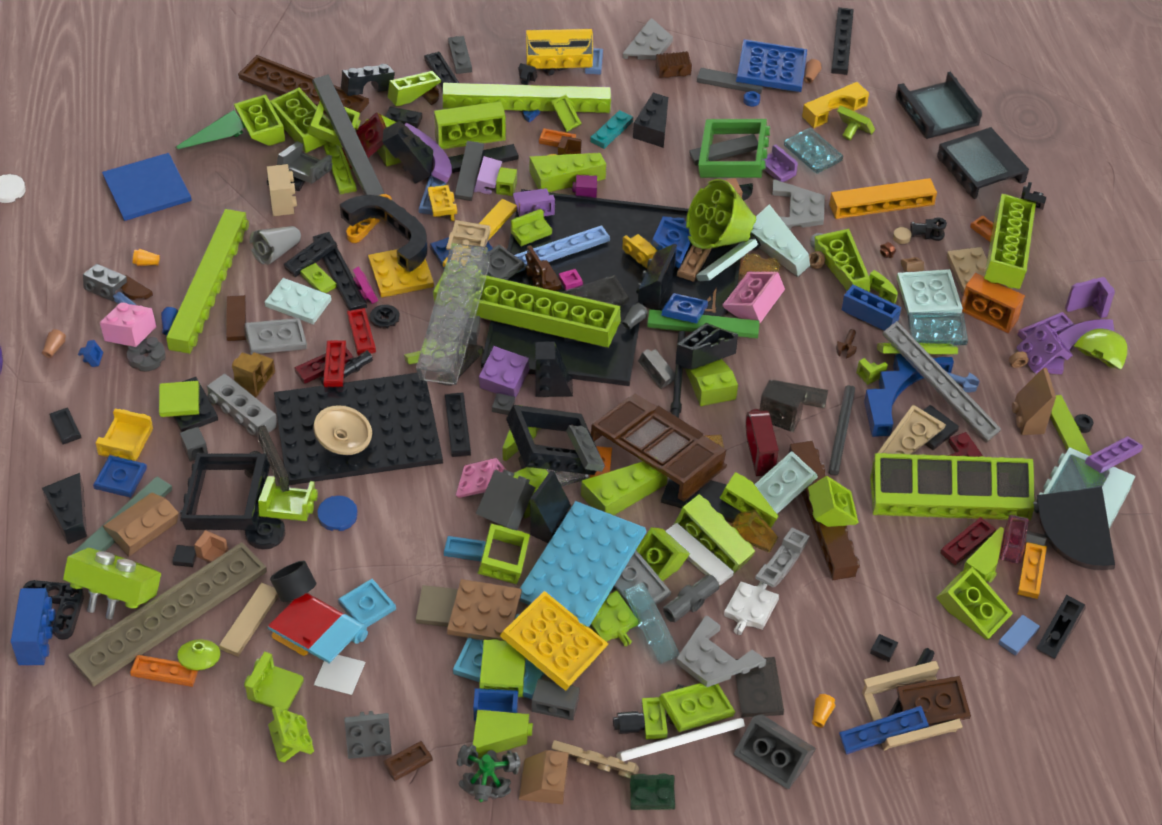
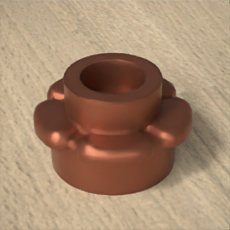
[880,242,896,258]

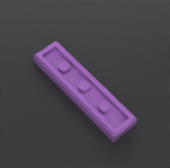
[1085,437,1143,473]

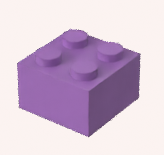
[479,346,529,399]

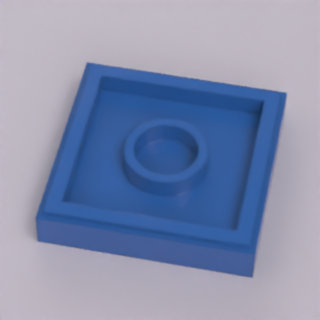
[662,293,708,324]
[93,455,147,498]

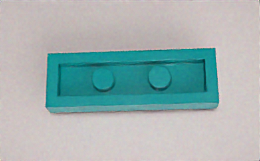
[590,110,633,149]

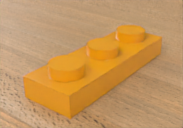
[1017,542,1047,599]

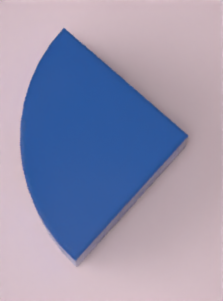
[523,109,540,123]

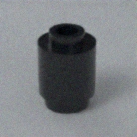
[613,711,645,734]

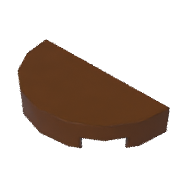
[422,86,439,105]
[121,275,153,300]

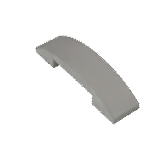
[755,528,810,588]

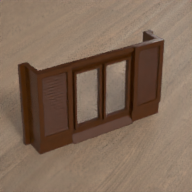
[591,393,727,502]

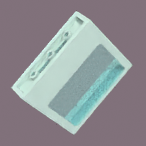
[1036,447,1135,529]

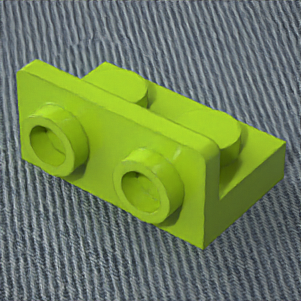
[511,209,552,246]

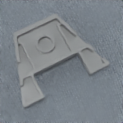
[772,180,825,230]
[677,616,766,687]

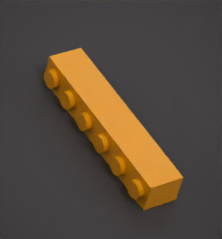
[829,178,937,219]

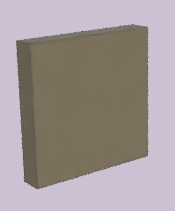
[416,585,458,627]

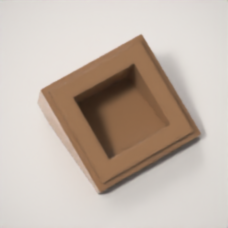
[901,257,924,272]

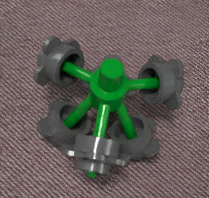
[457,745,520,802]

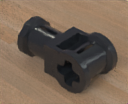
[910,217,947,241]

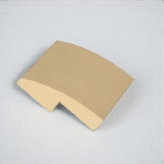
[446,220,491,255]

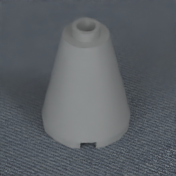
[250,226,301,265]

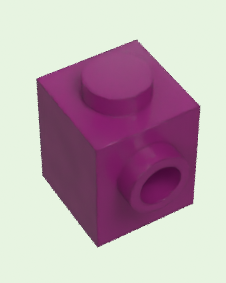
[572,175,597,198]

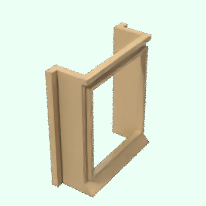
[862,661,963,751]

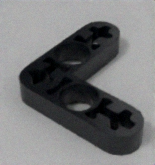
[23,580,84,640]

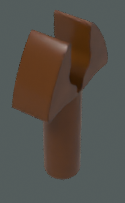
[836,329,857,359]

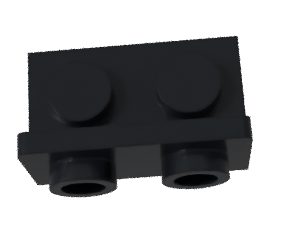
[1021,182,1046,210]

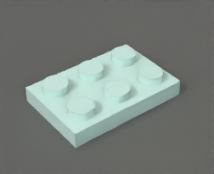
[265,278,331,324]
[754,451,818,514]

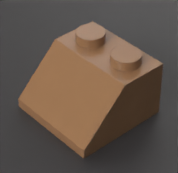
[519,750,569,805]

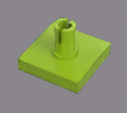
[837,105,875,141]

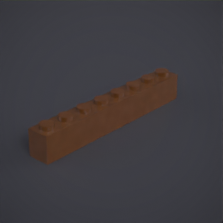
[788,440,860,581]

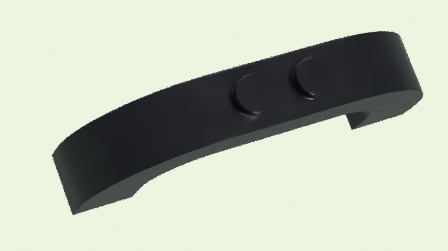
[340,195,428,272]

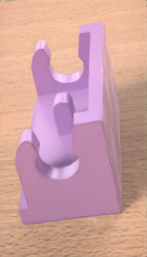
[474,156,502,194]

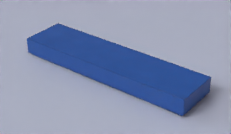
[839,706,929,755]

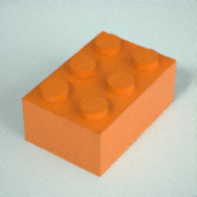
[961,273,1025,334]

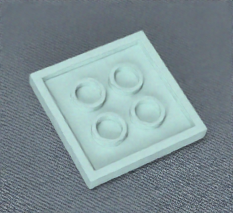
[897,269,963,317]

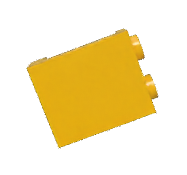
[95,408,153,461]

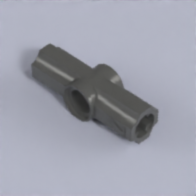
[663,574,720,622]

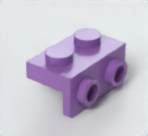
[764,144,798,182]

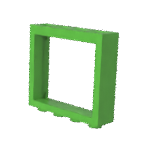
[698,119,770,178]

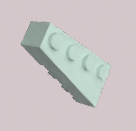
[751,204,810,277]

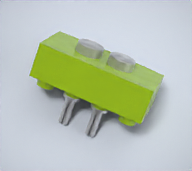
[63,547,161,619]

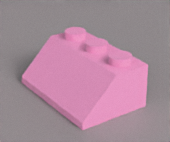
[723,272,785,323]

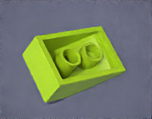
[685,359,738,406]
[936,567,1013,640]

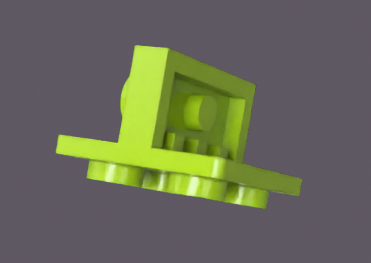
[268,707,314,762]

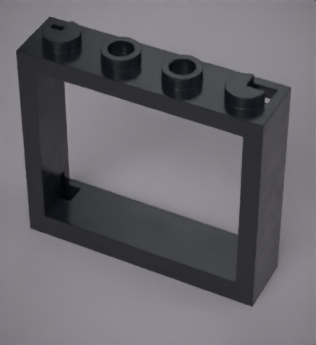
[506,405,599,475]
[180,453,270,530]

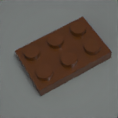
[896,676,971,726]

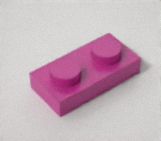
[353,266,378,304]

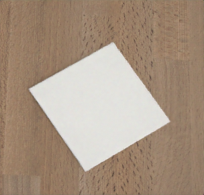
[314,655,365,695]

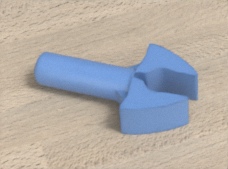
[947,372,980,392]

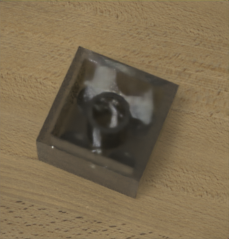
[759,380,806,433]

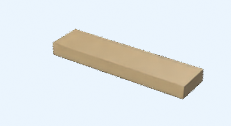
[219,583,278,657]

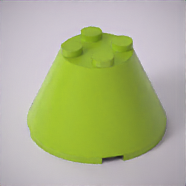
[686,179,756,249]

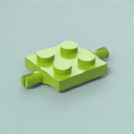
[590,591,638,646]

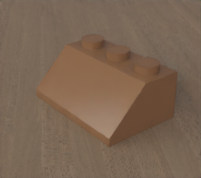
[103,493,179,557]

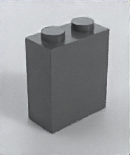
[476,469,536,530]

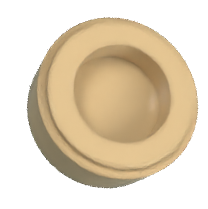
[893,227,912,244]

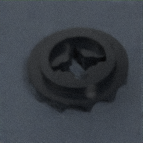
[370,305,400,329]

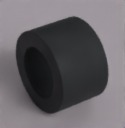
[270,560,317,602]

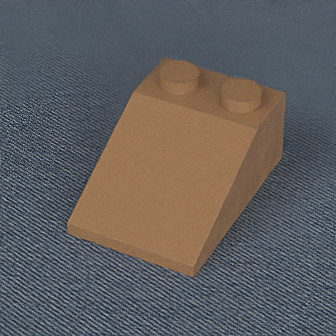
[1012,368,1056,435]

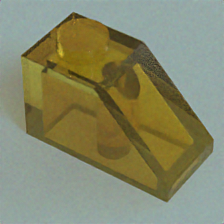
[731,510,778,552]

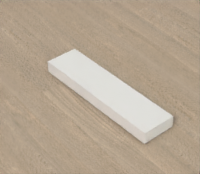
[666,523,734,585]

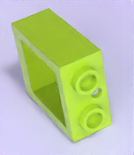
[307,100,361,148]
[478,524,530,584]

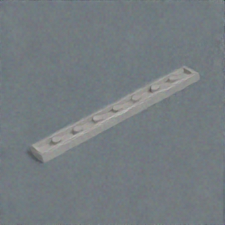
[882,321,1001,443]

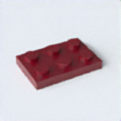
[341,112,387,169]

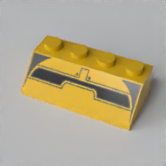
[526,29,593,69]

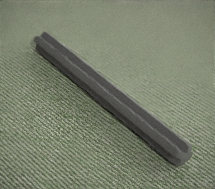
[828,385,855,476]

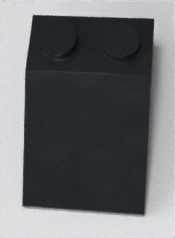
[530,471,571,543]

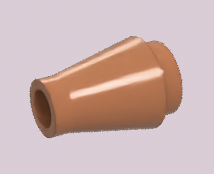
[803,59,822,84]
[42,329,66,358]

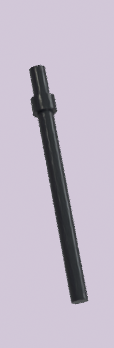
[670,331,686,418]

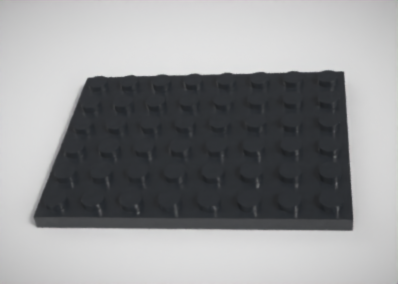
[274,372,443,486]

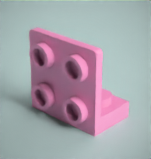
[456,458,506,498]

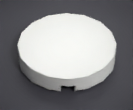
[0,174,25,203]

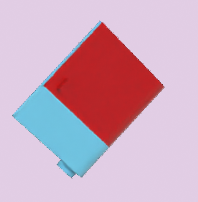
[268,593,368,664]

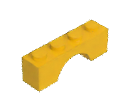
[802,82,869,128]

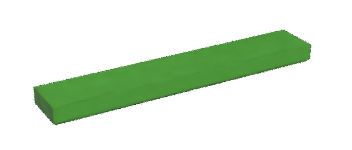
[647,309,760,338]

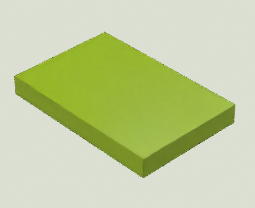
[659,683,735,732]

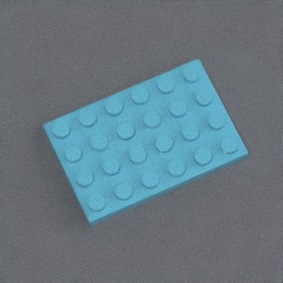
[520,501,646,627]

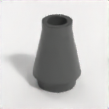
[622,303,648,330]

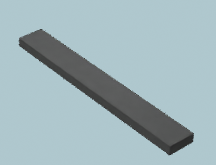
[312,74,385,195]

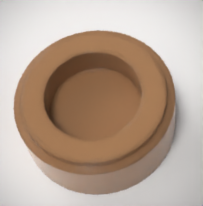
[1009,352,1029,368]

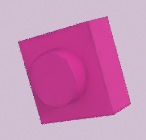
[559,269,583,291]

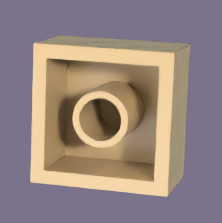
[267,164,297,216]

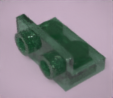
[630,773,675,810]

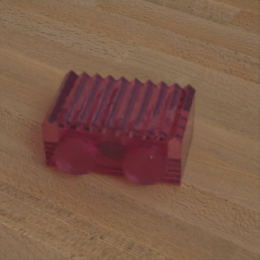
[1000,515,1029,564]

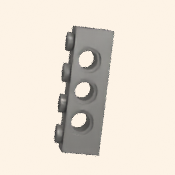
[207,374,278,439]

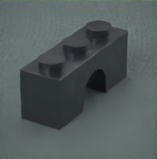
[341,64,395,96]

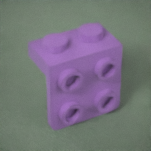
[1065,277,1115,318]

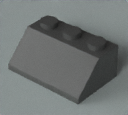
[734,714,816,789]

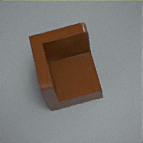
[558,136,582,155]

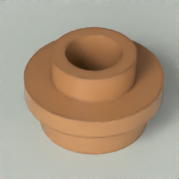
[809,251,825,269]

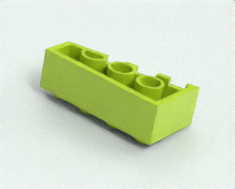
[529,153,606,192]
[815,229,870,292]
[581,457,668,515]
[674,494,755,573]

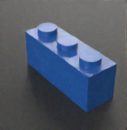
[841,285,901,331]

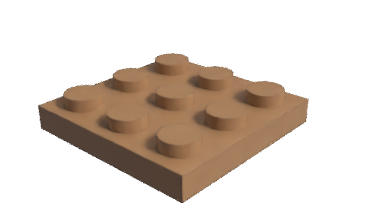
[447,579,522,641]

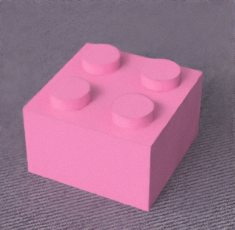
[100,303,156,347]

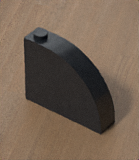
[1033,487,1115,570]

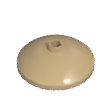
[313,406,372,455]

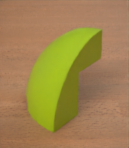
[1074,328,1127,370]

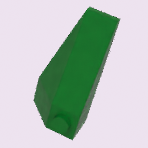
[175,110,245,150]

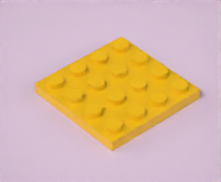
[500,591,609,691]

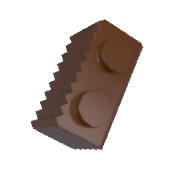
[655,51,692,78]

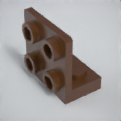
[525,245,562,291]

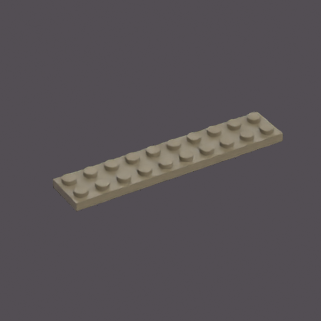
[68,542,267,687]

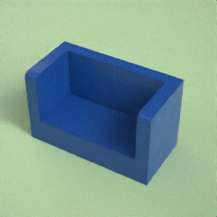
[473,688,518,721]

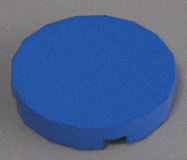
[317,495,358,531]

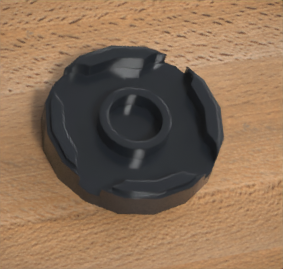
[245,516,286,550]

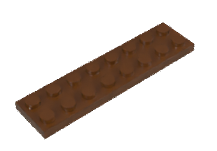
[238,55,369,123]

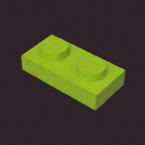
[641,697,668,739]

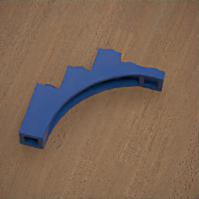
[864,354,954,437]

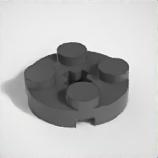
[127,337,166,372]

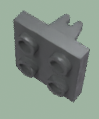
[344,711,392,759]

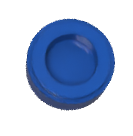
[743,91,760,107]

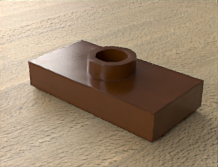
[383,741,433,781]

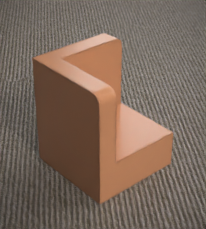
[194,530,228,563]

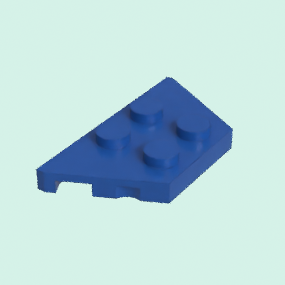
[651,217,691,268]

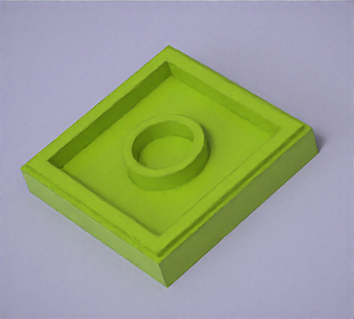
[159,381,199,417]

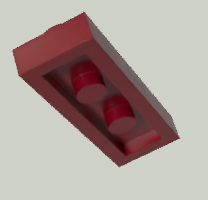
[295,348,354,384]
[940,517,996,566]

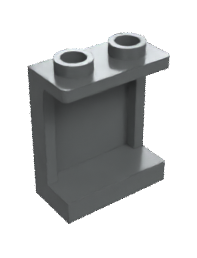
[277,141,332,184]

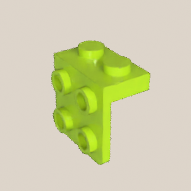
[244,651,304,710]

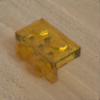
[740,253,781,277]

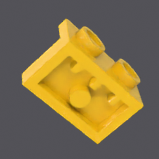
[428,185,457,221]
[622,234,658,268]

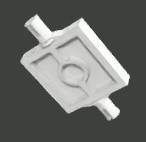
[724,581,779,635]

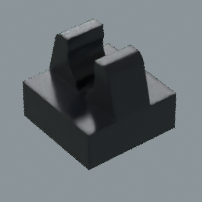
[518,63,537,85]

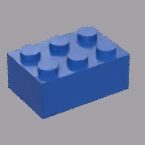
[11,588,56,665]

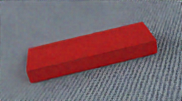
[347,308,376,356]
[323,340,346,387]

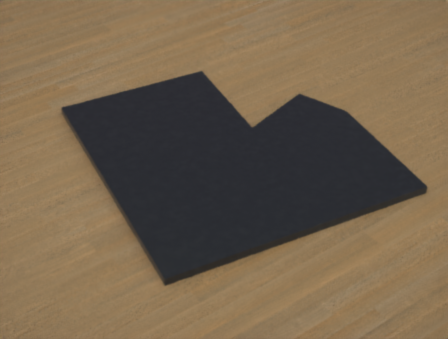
[481,189,741,386]

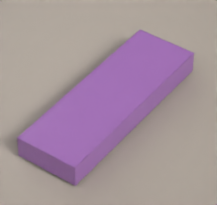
[1017,312,1074,341]

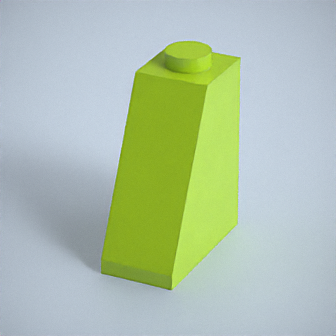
[473,710,533,759]

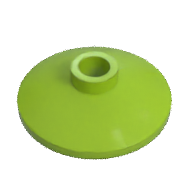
[177,639,220,670]

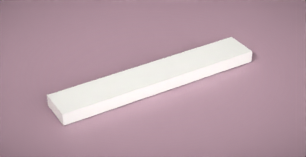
[616,718,745,761]

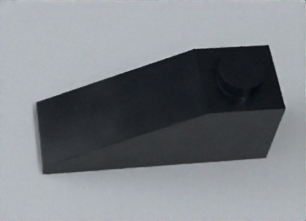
[1036,594,1086,659]

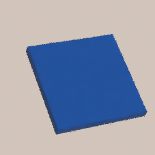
[736,39,808,92]
[102,153,192,221]

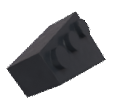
[382,121,433,184]
[42,473,87,545]

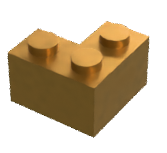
[232,352,275,397]

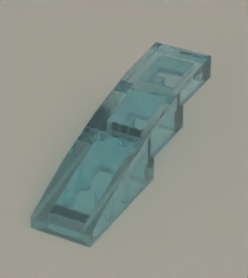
[624,583,679,664]

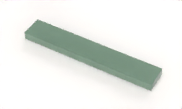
[72,476,172,554]

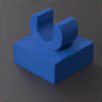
[78,340,103,367]

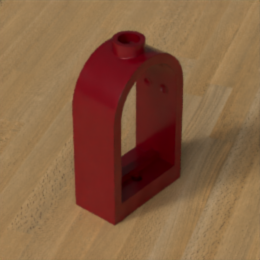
[745,409,779,476]

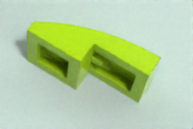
[869,270,898,304]

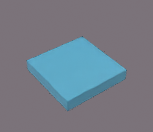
[338,579,396,627]

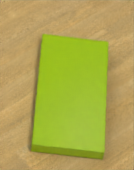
[877,343,958,354]

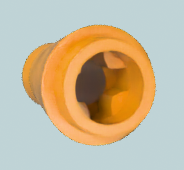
[132,248,160,266]
[811,694,836,728]

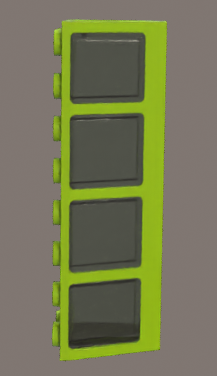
[870,453,1035,520]

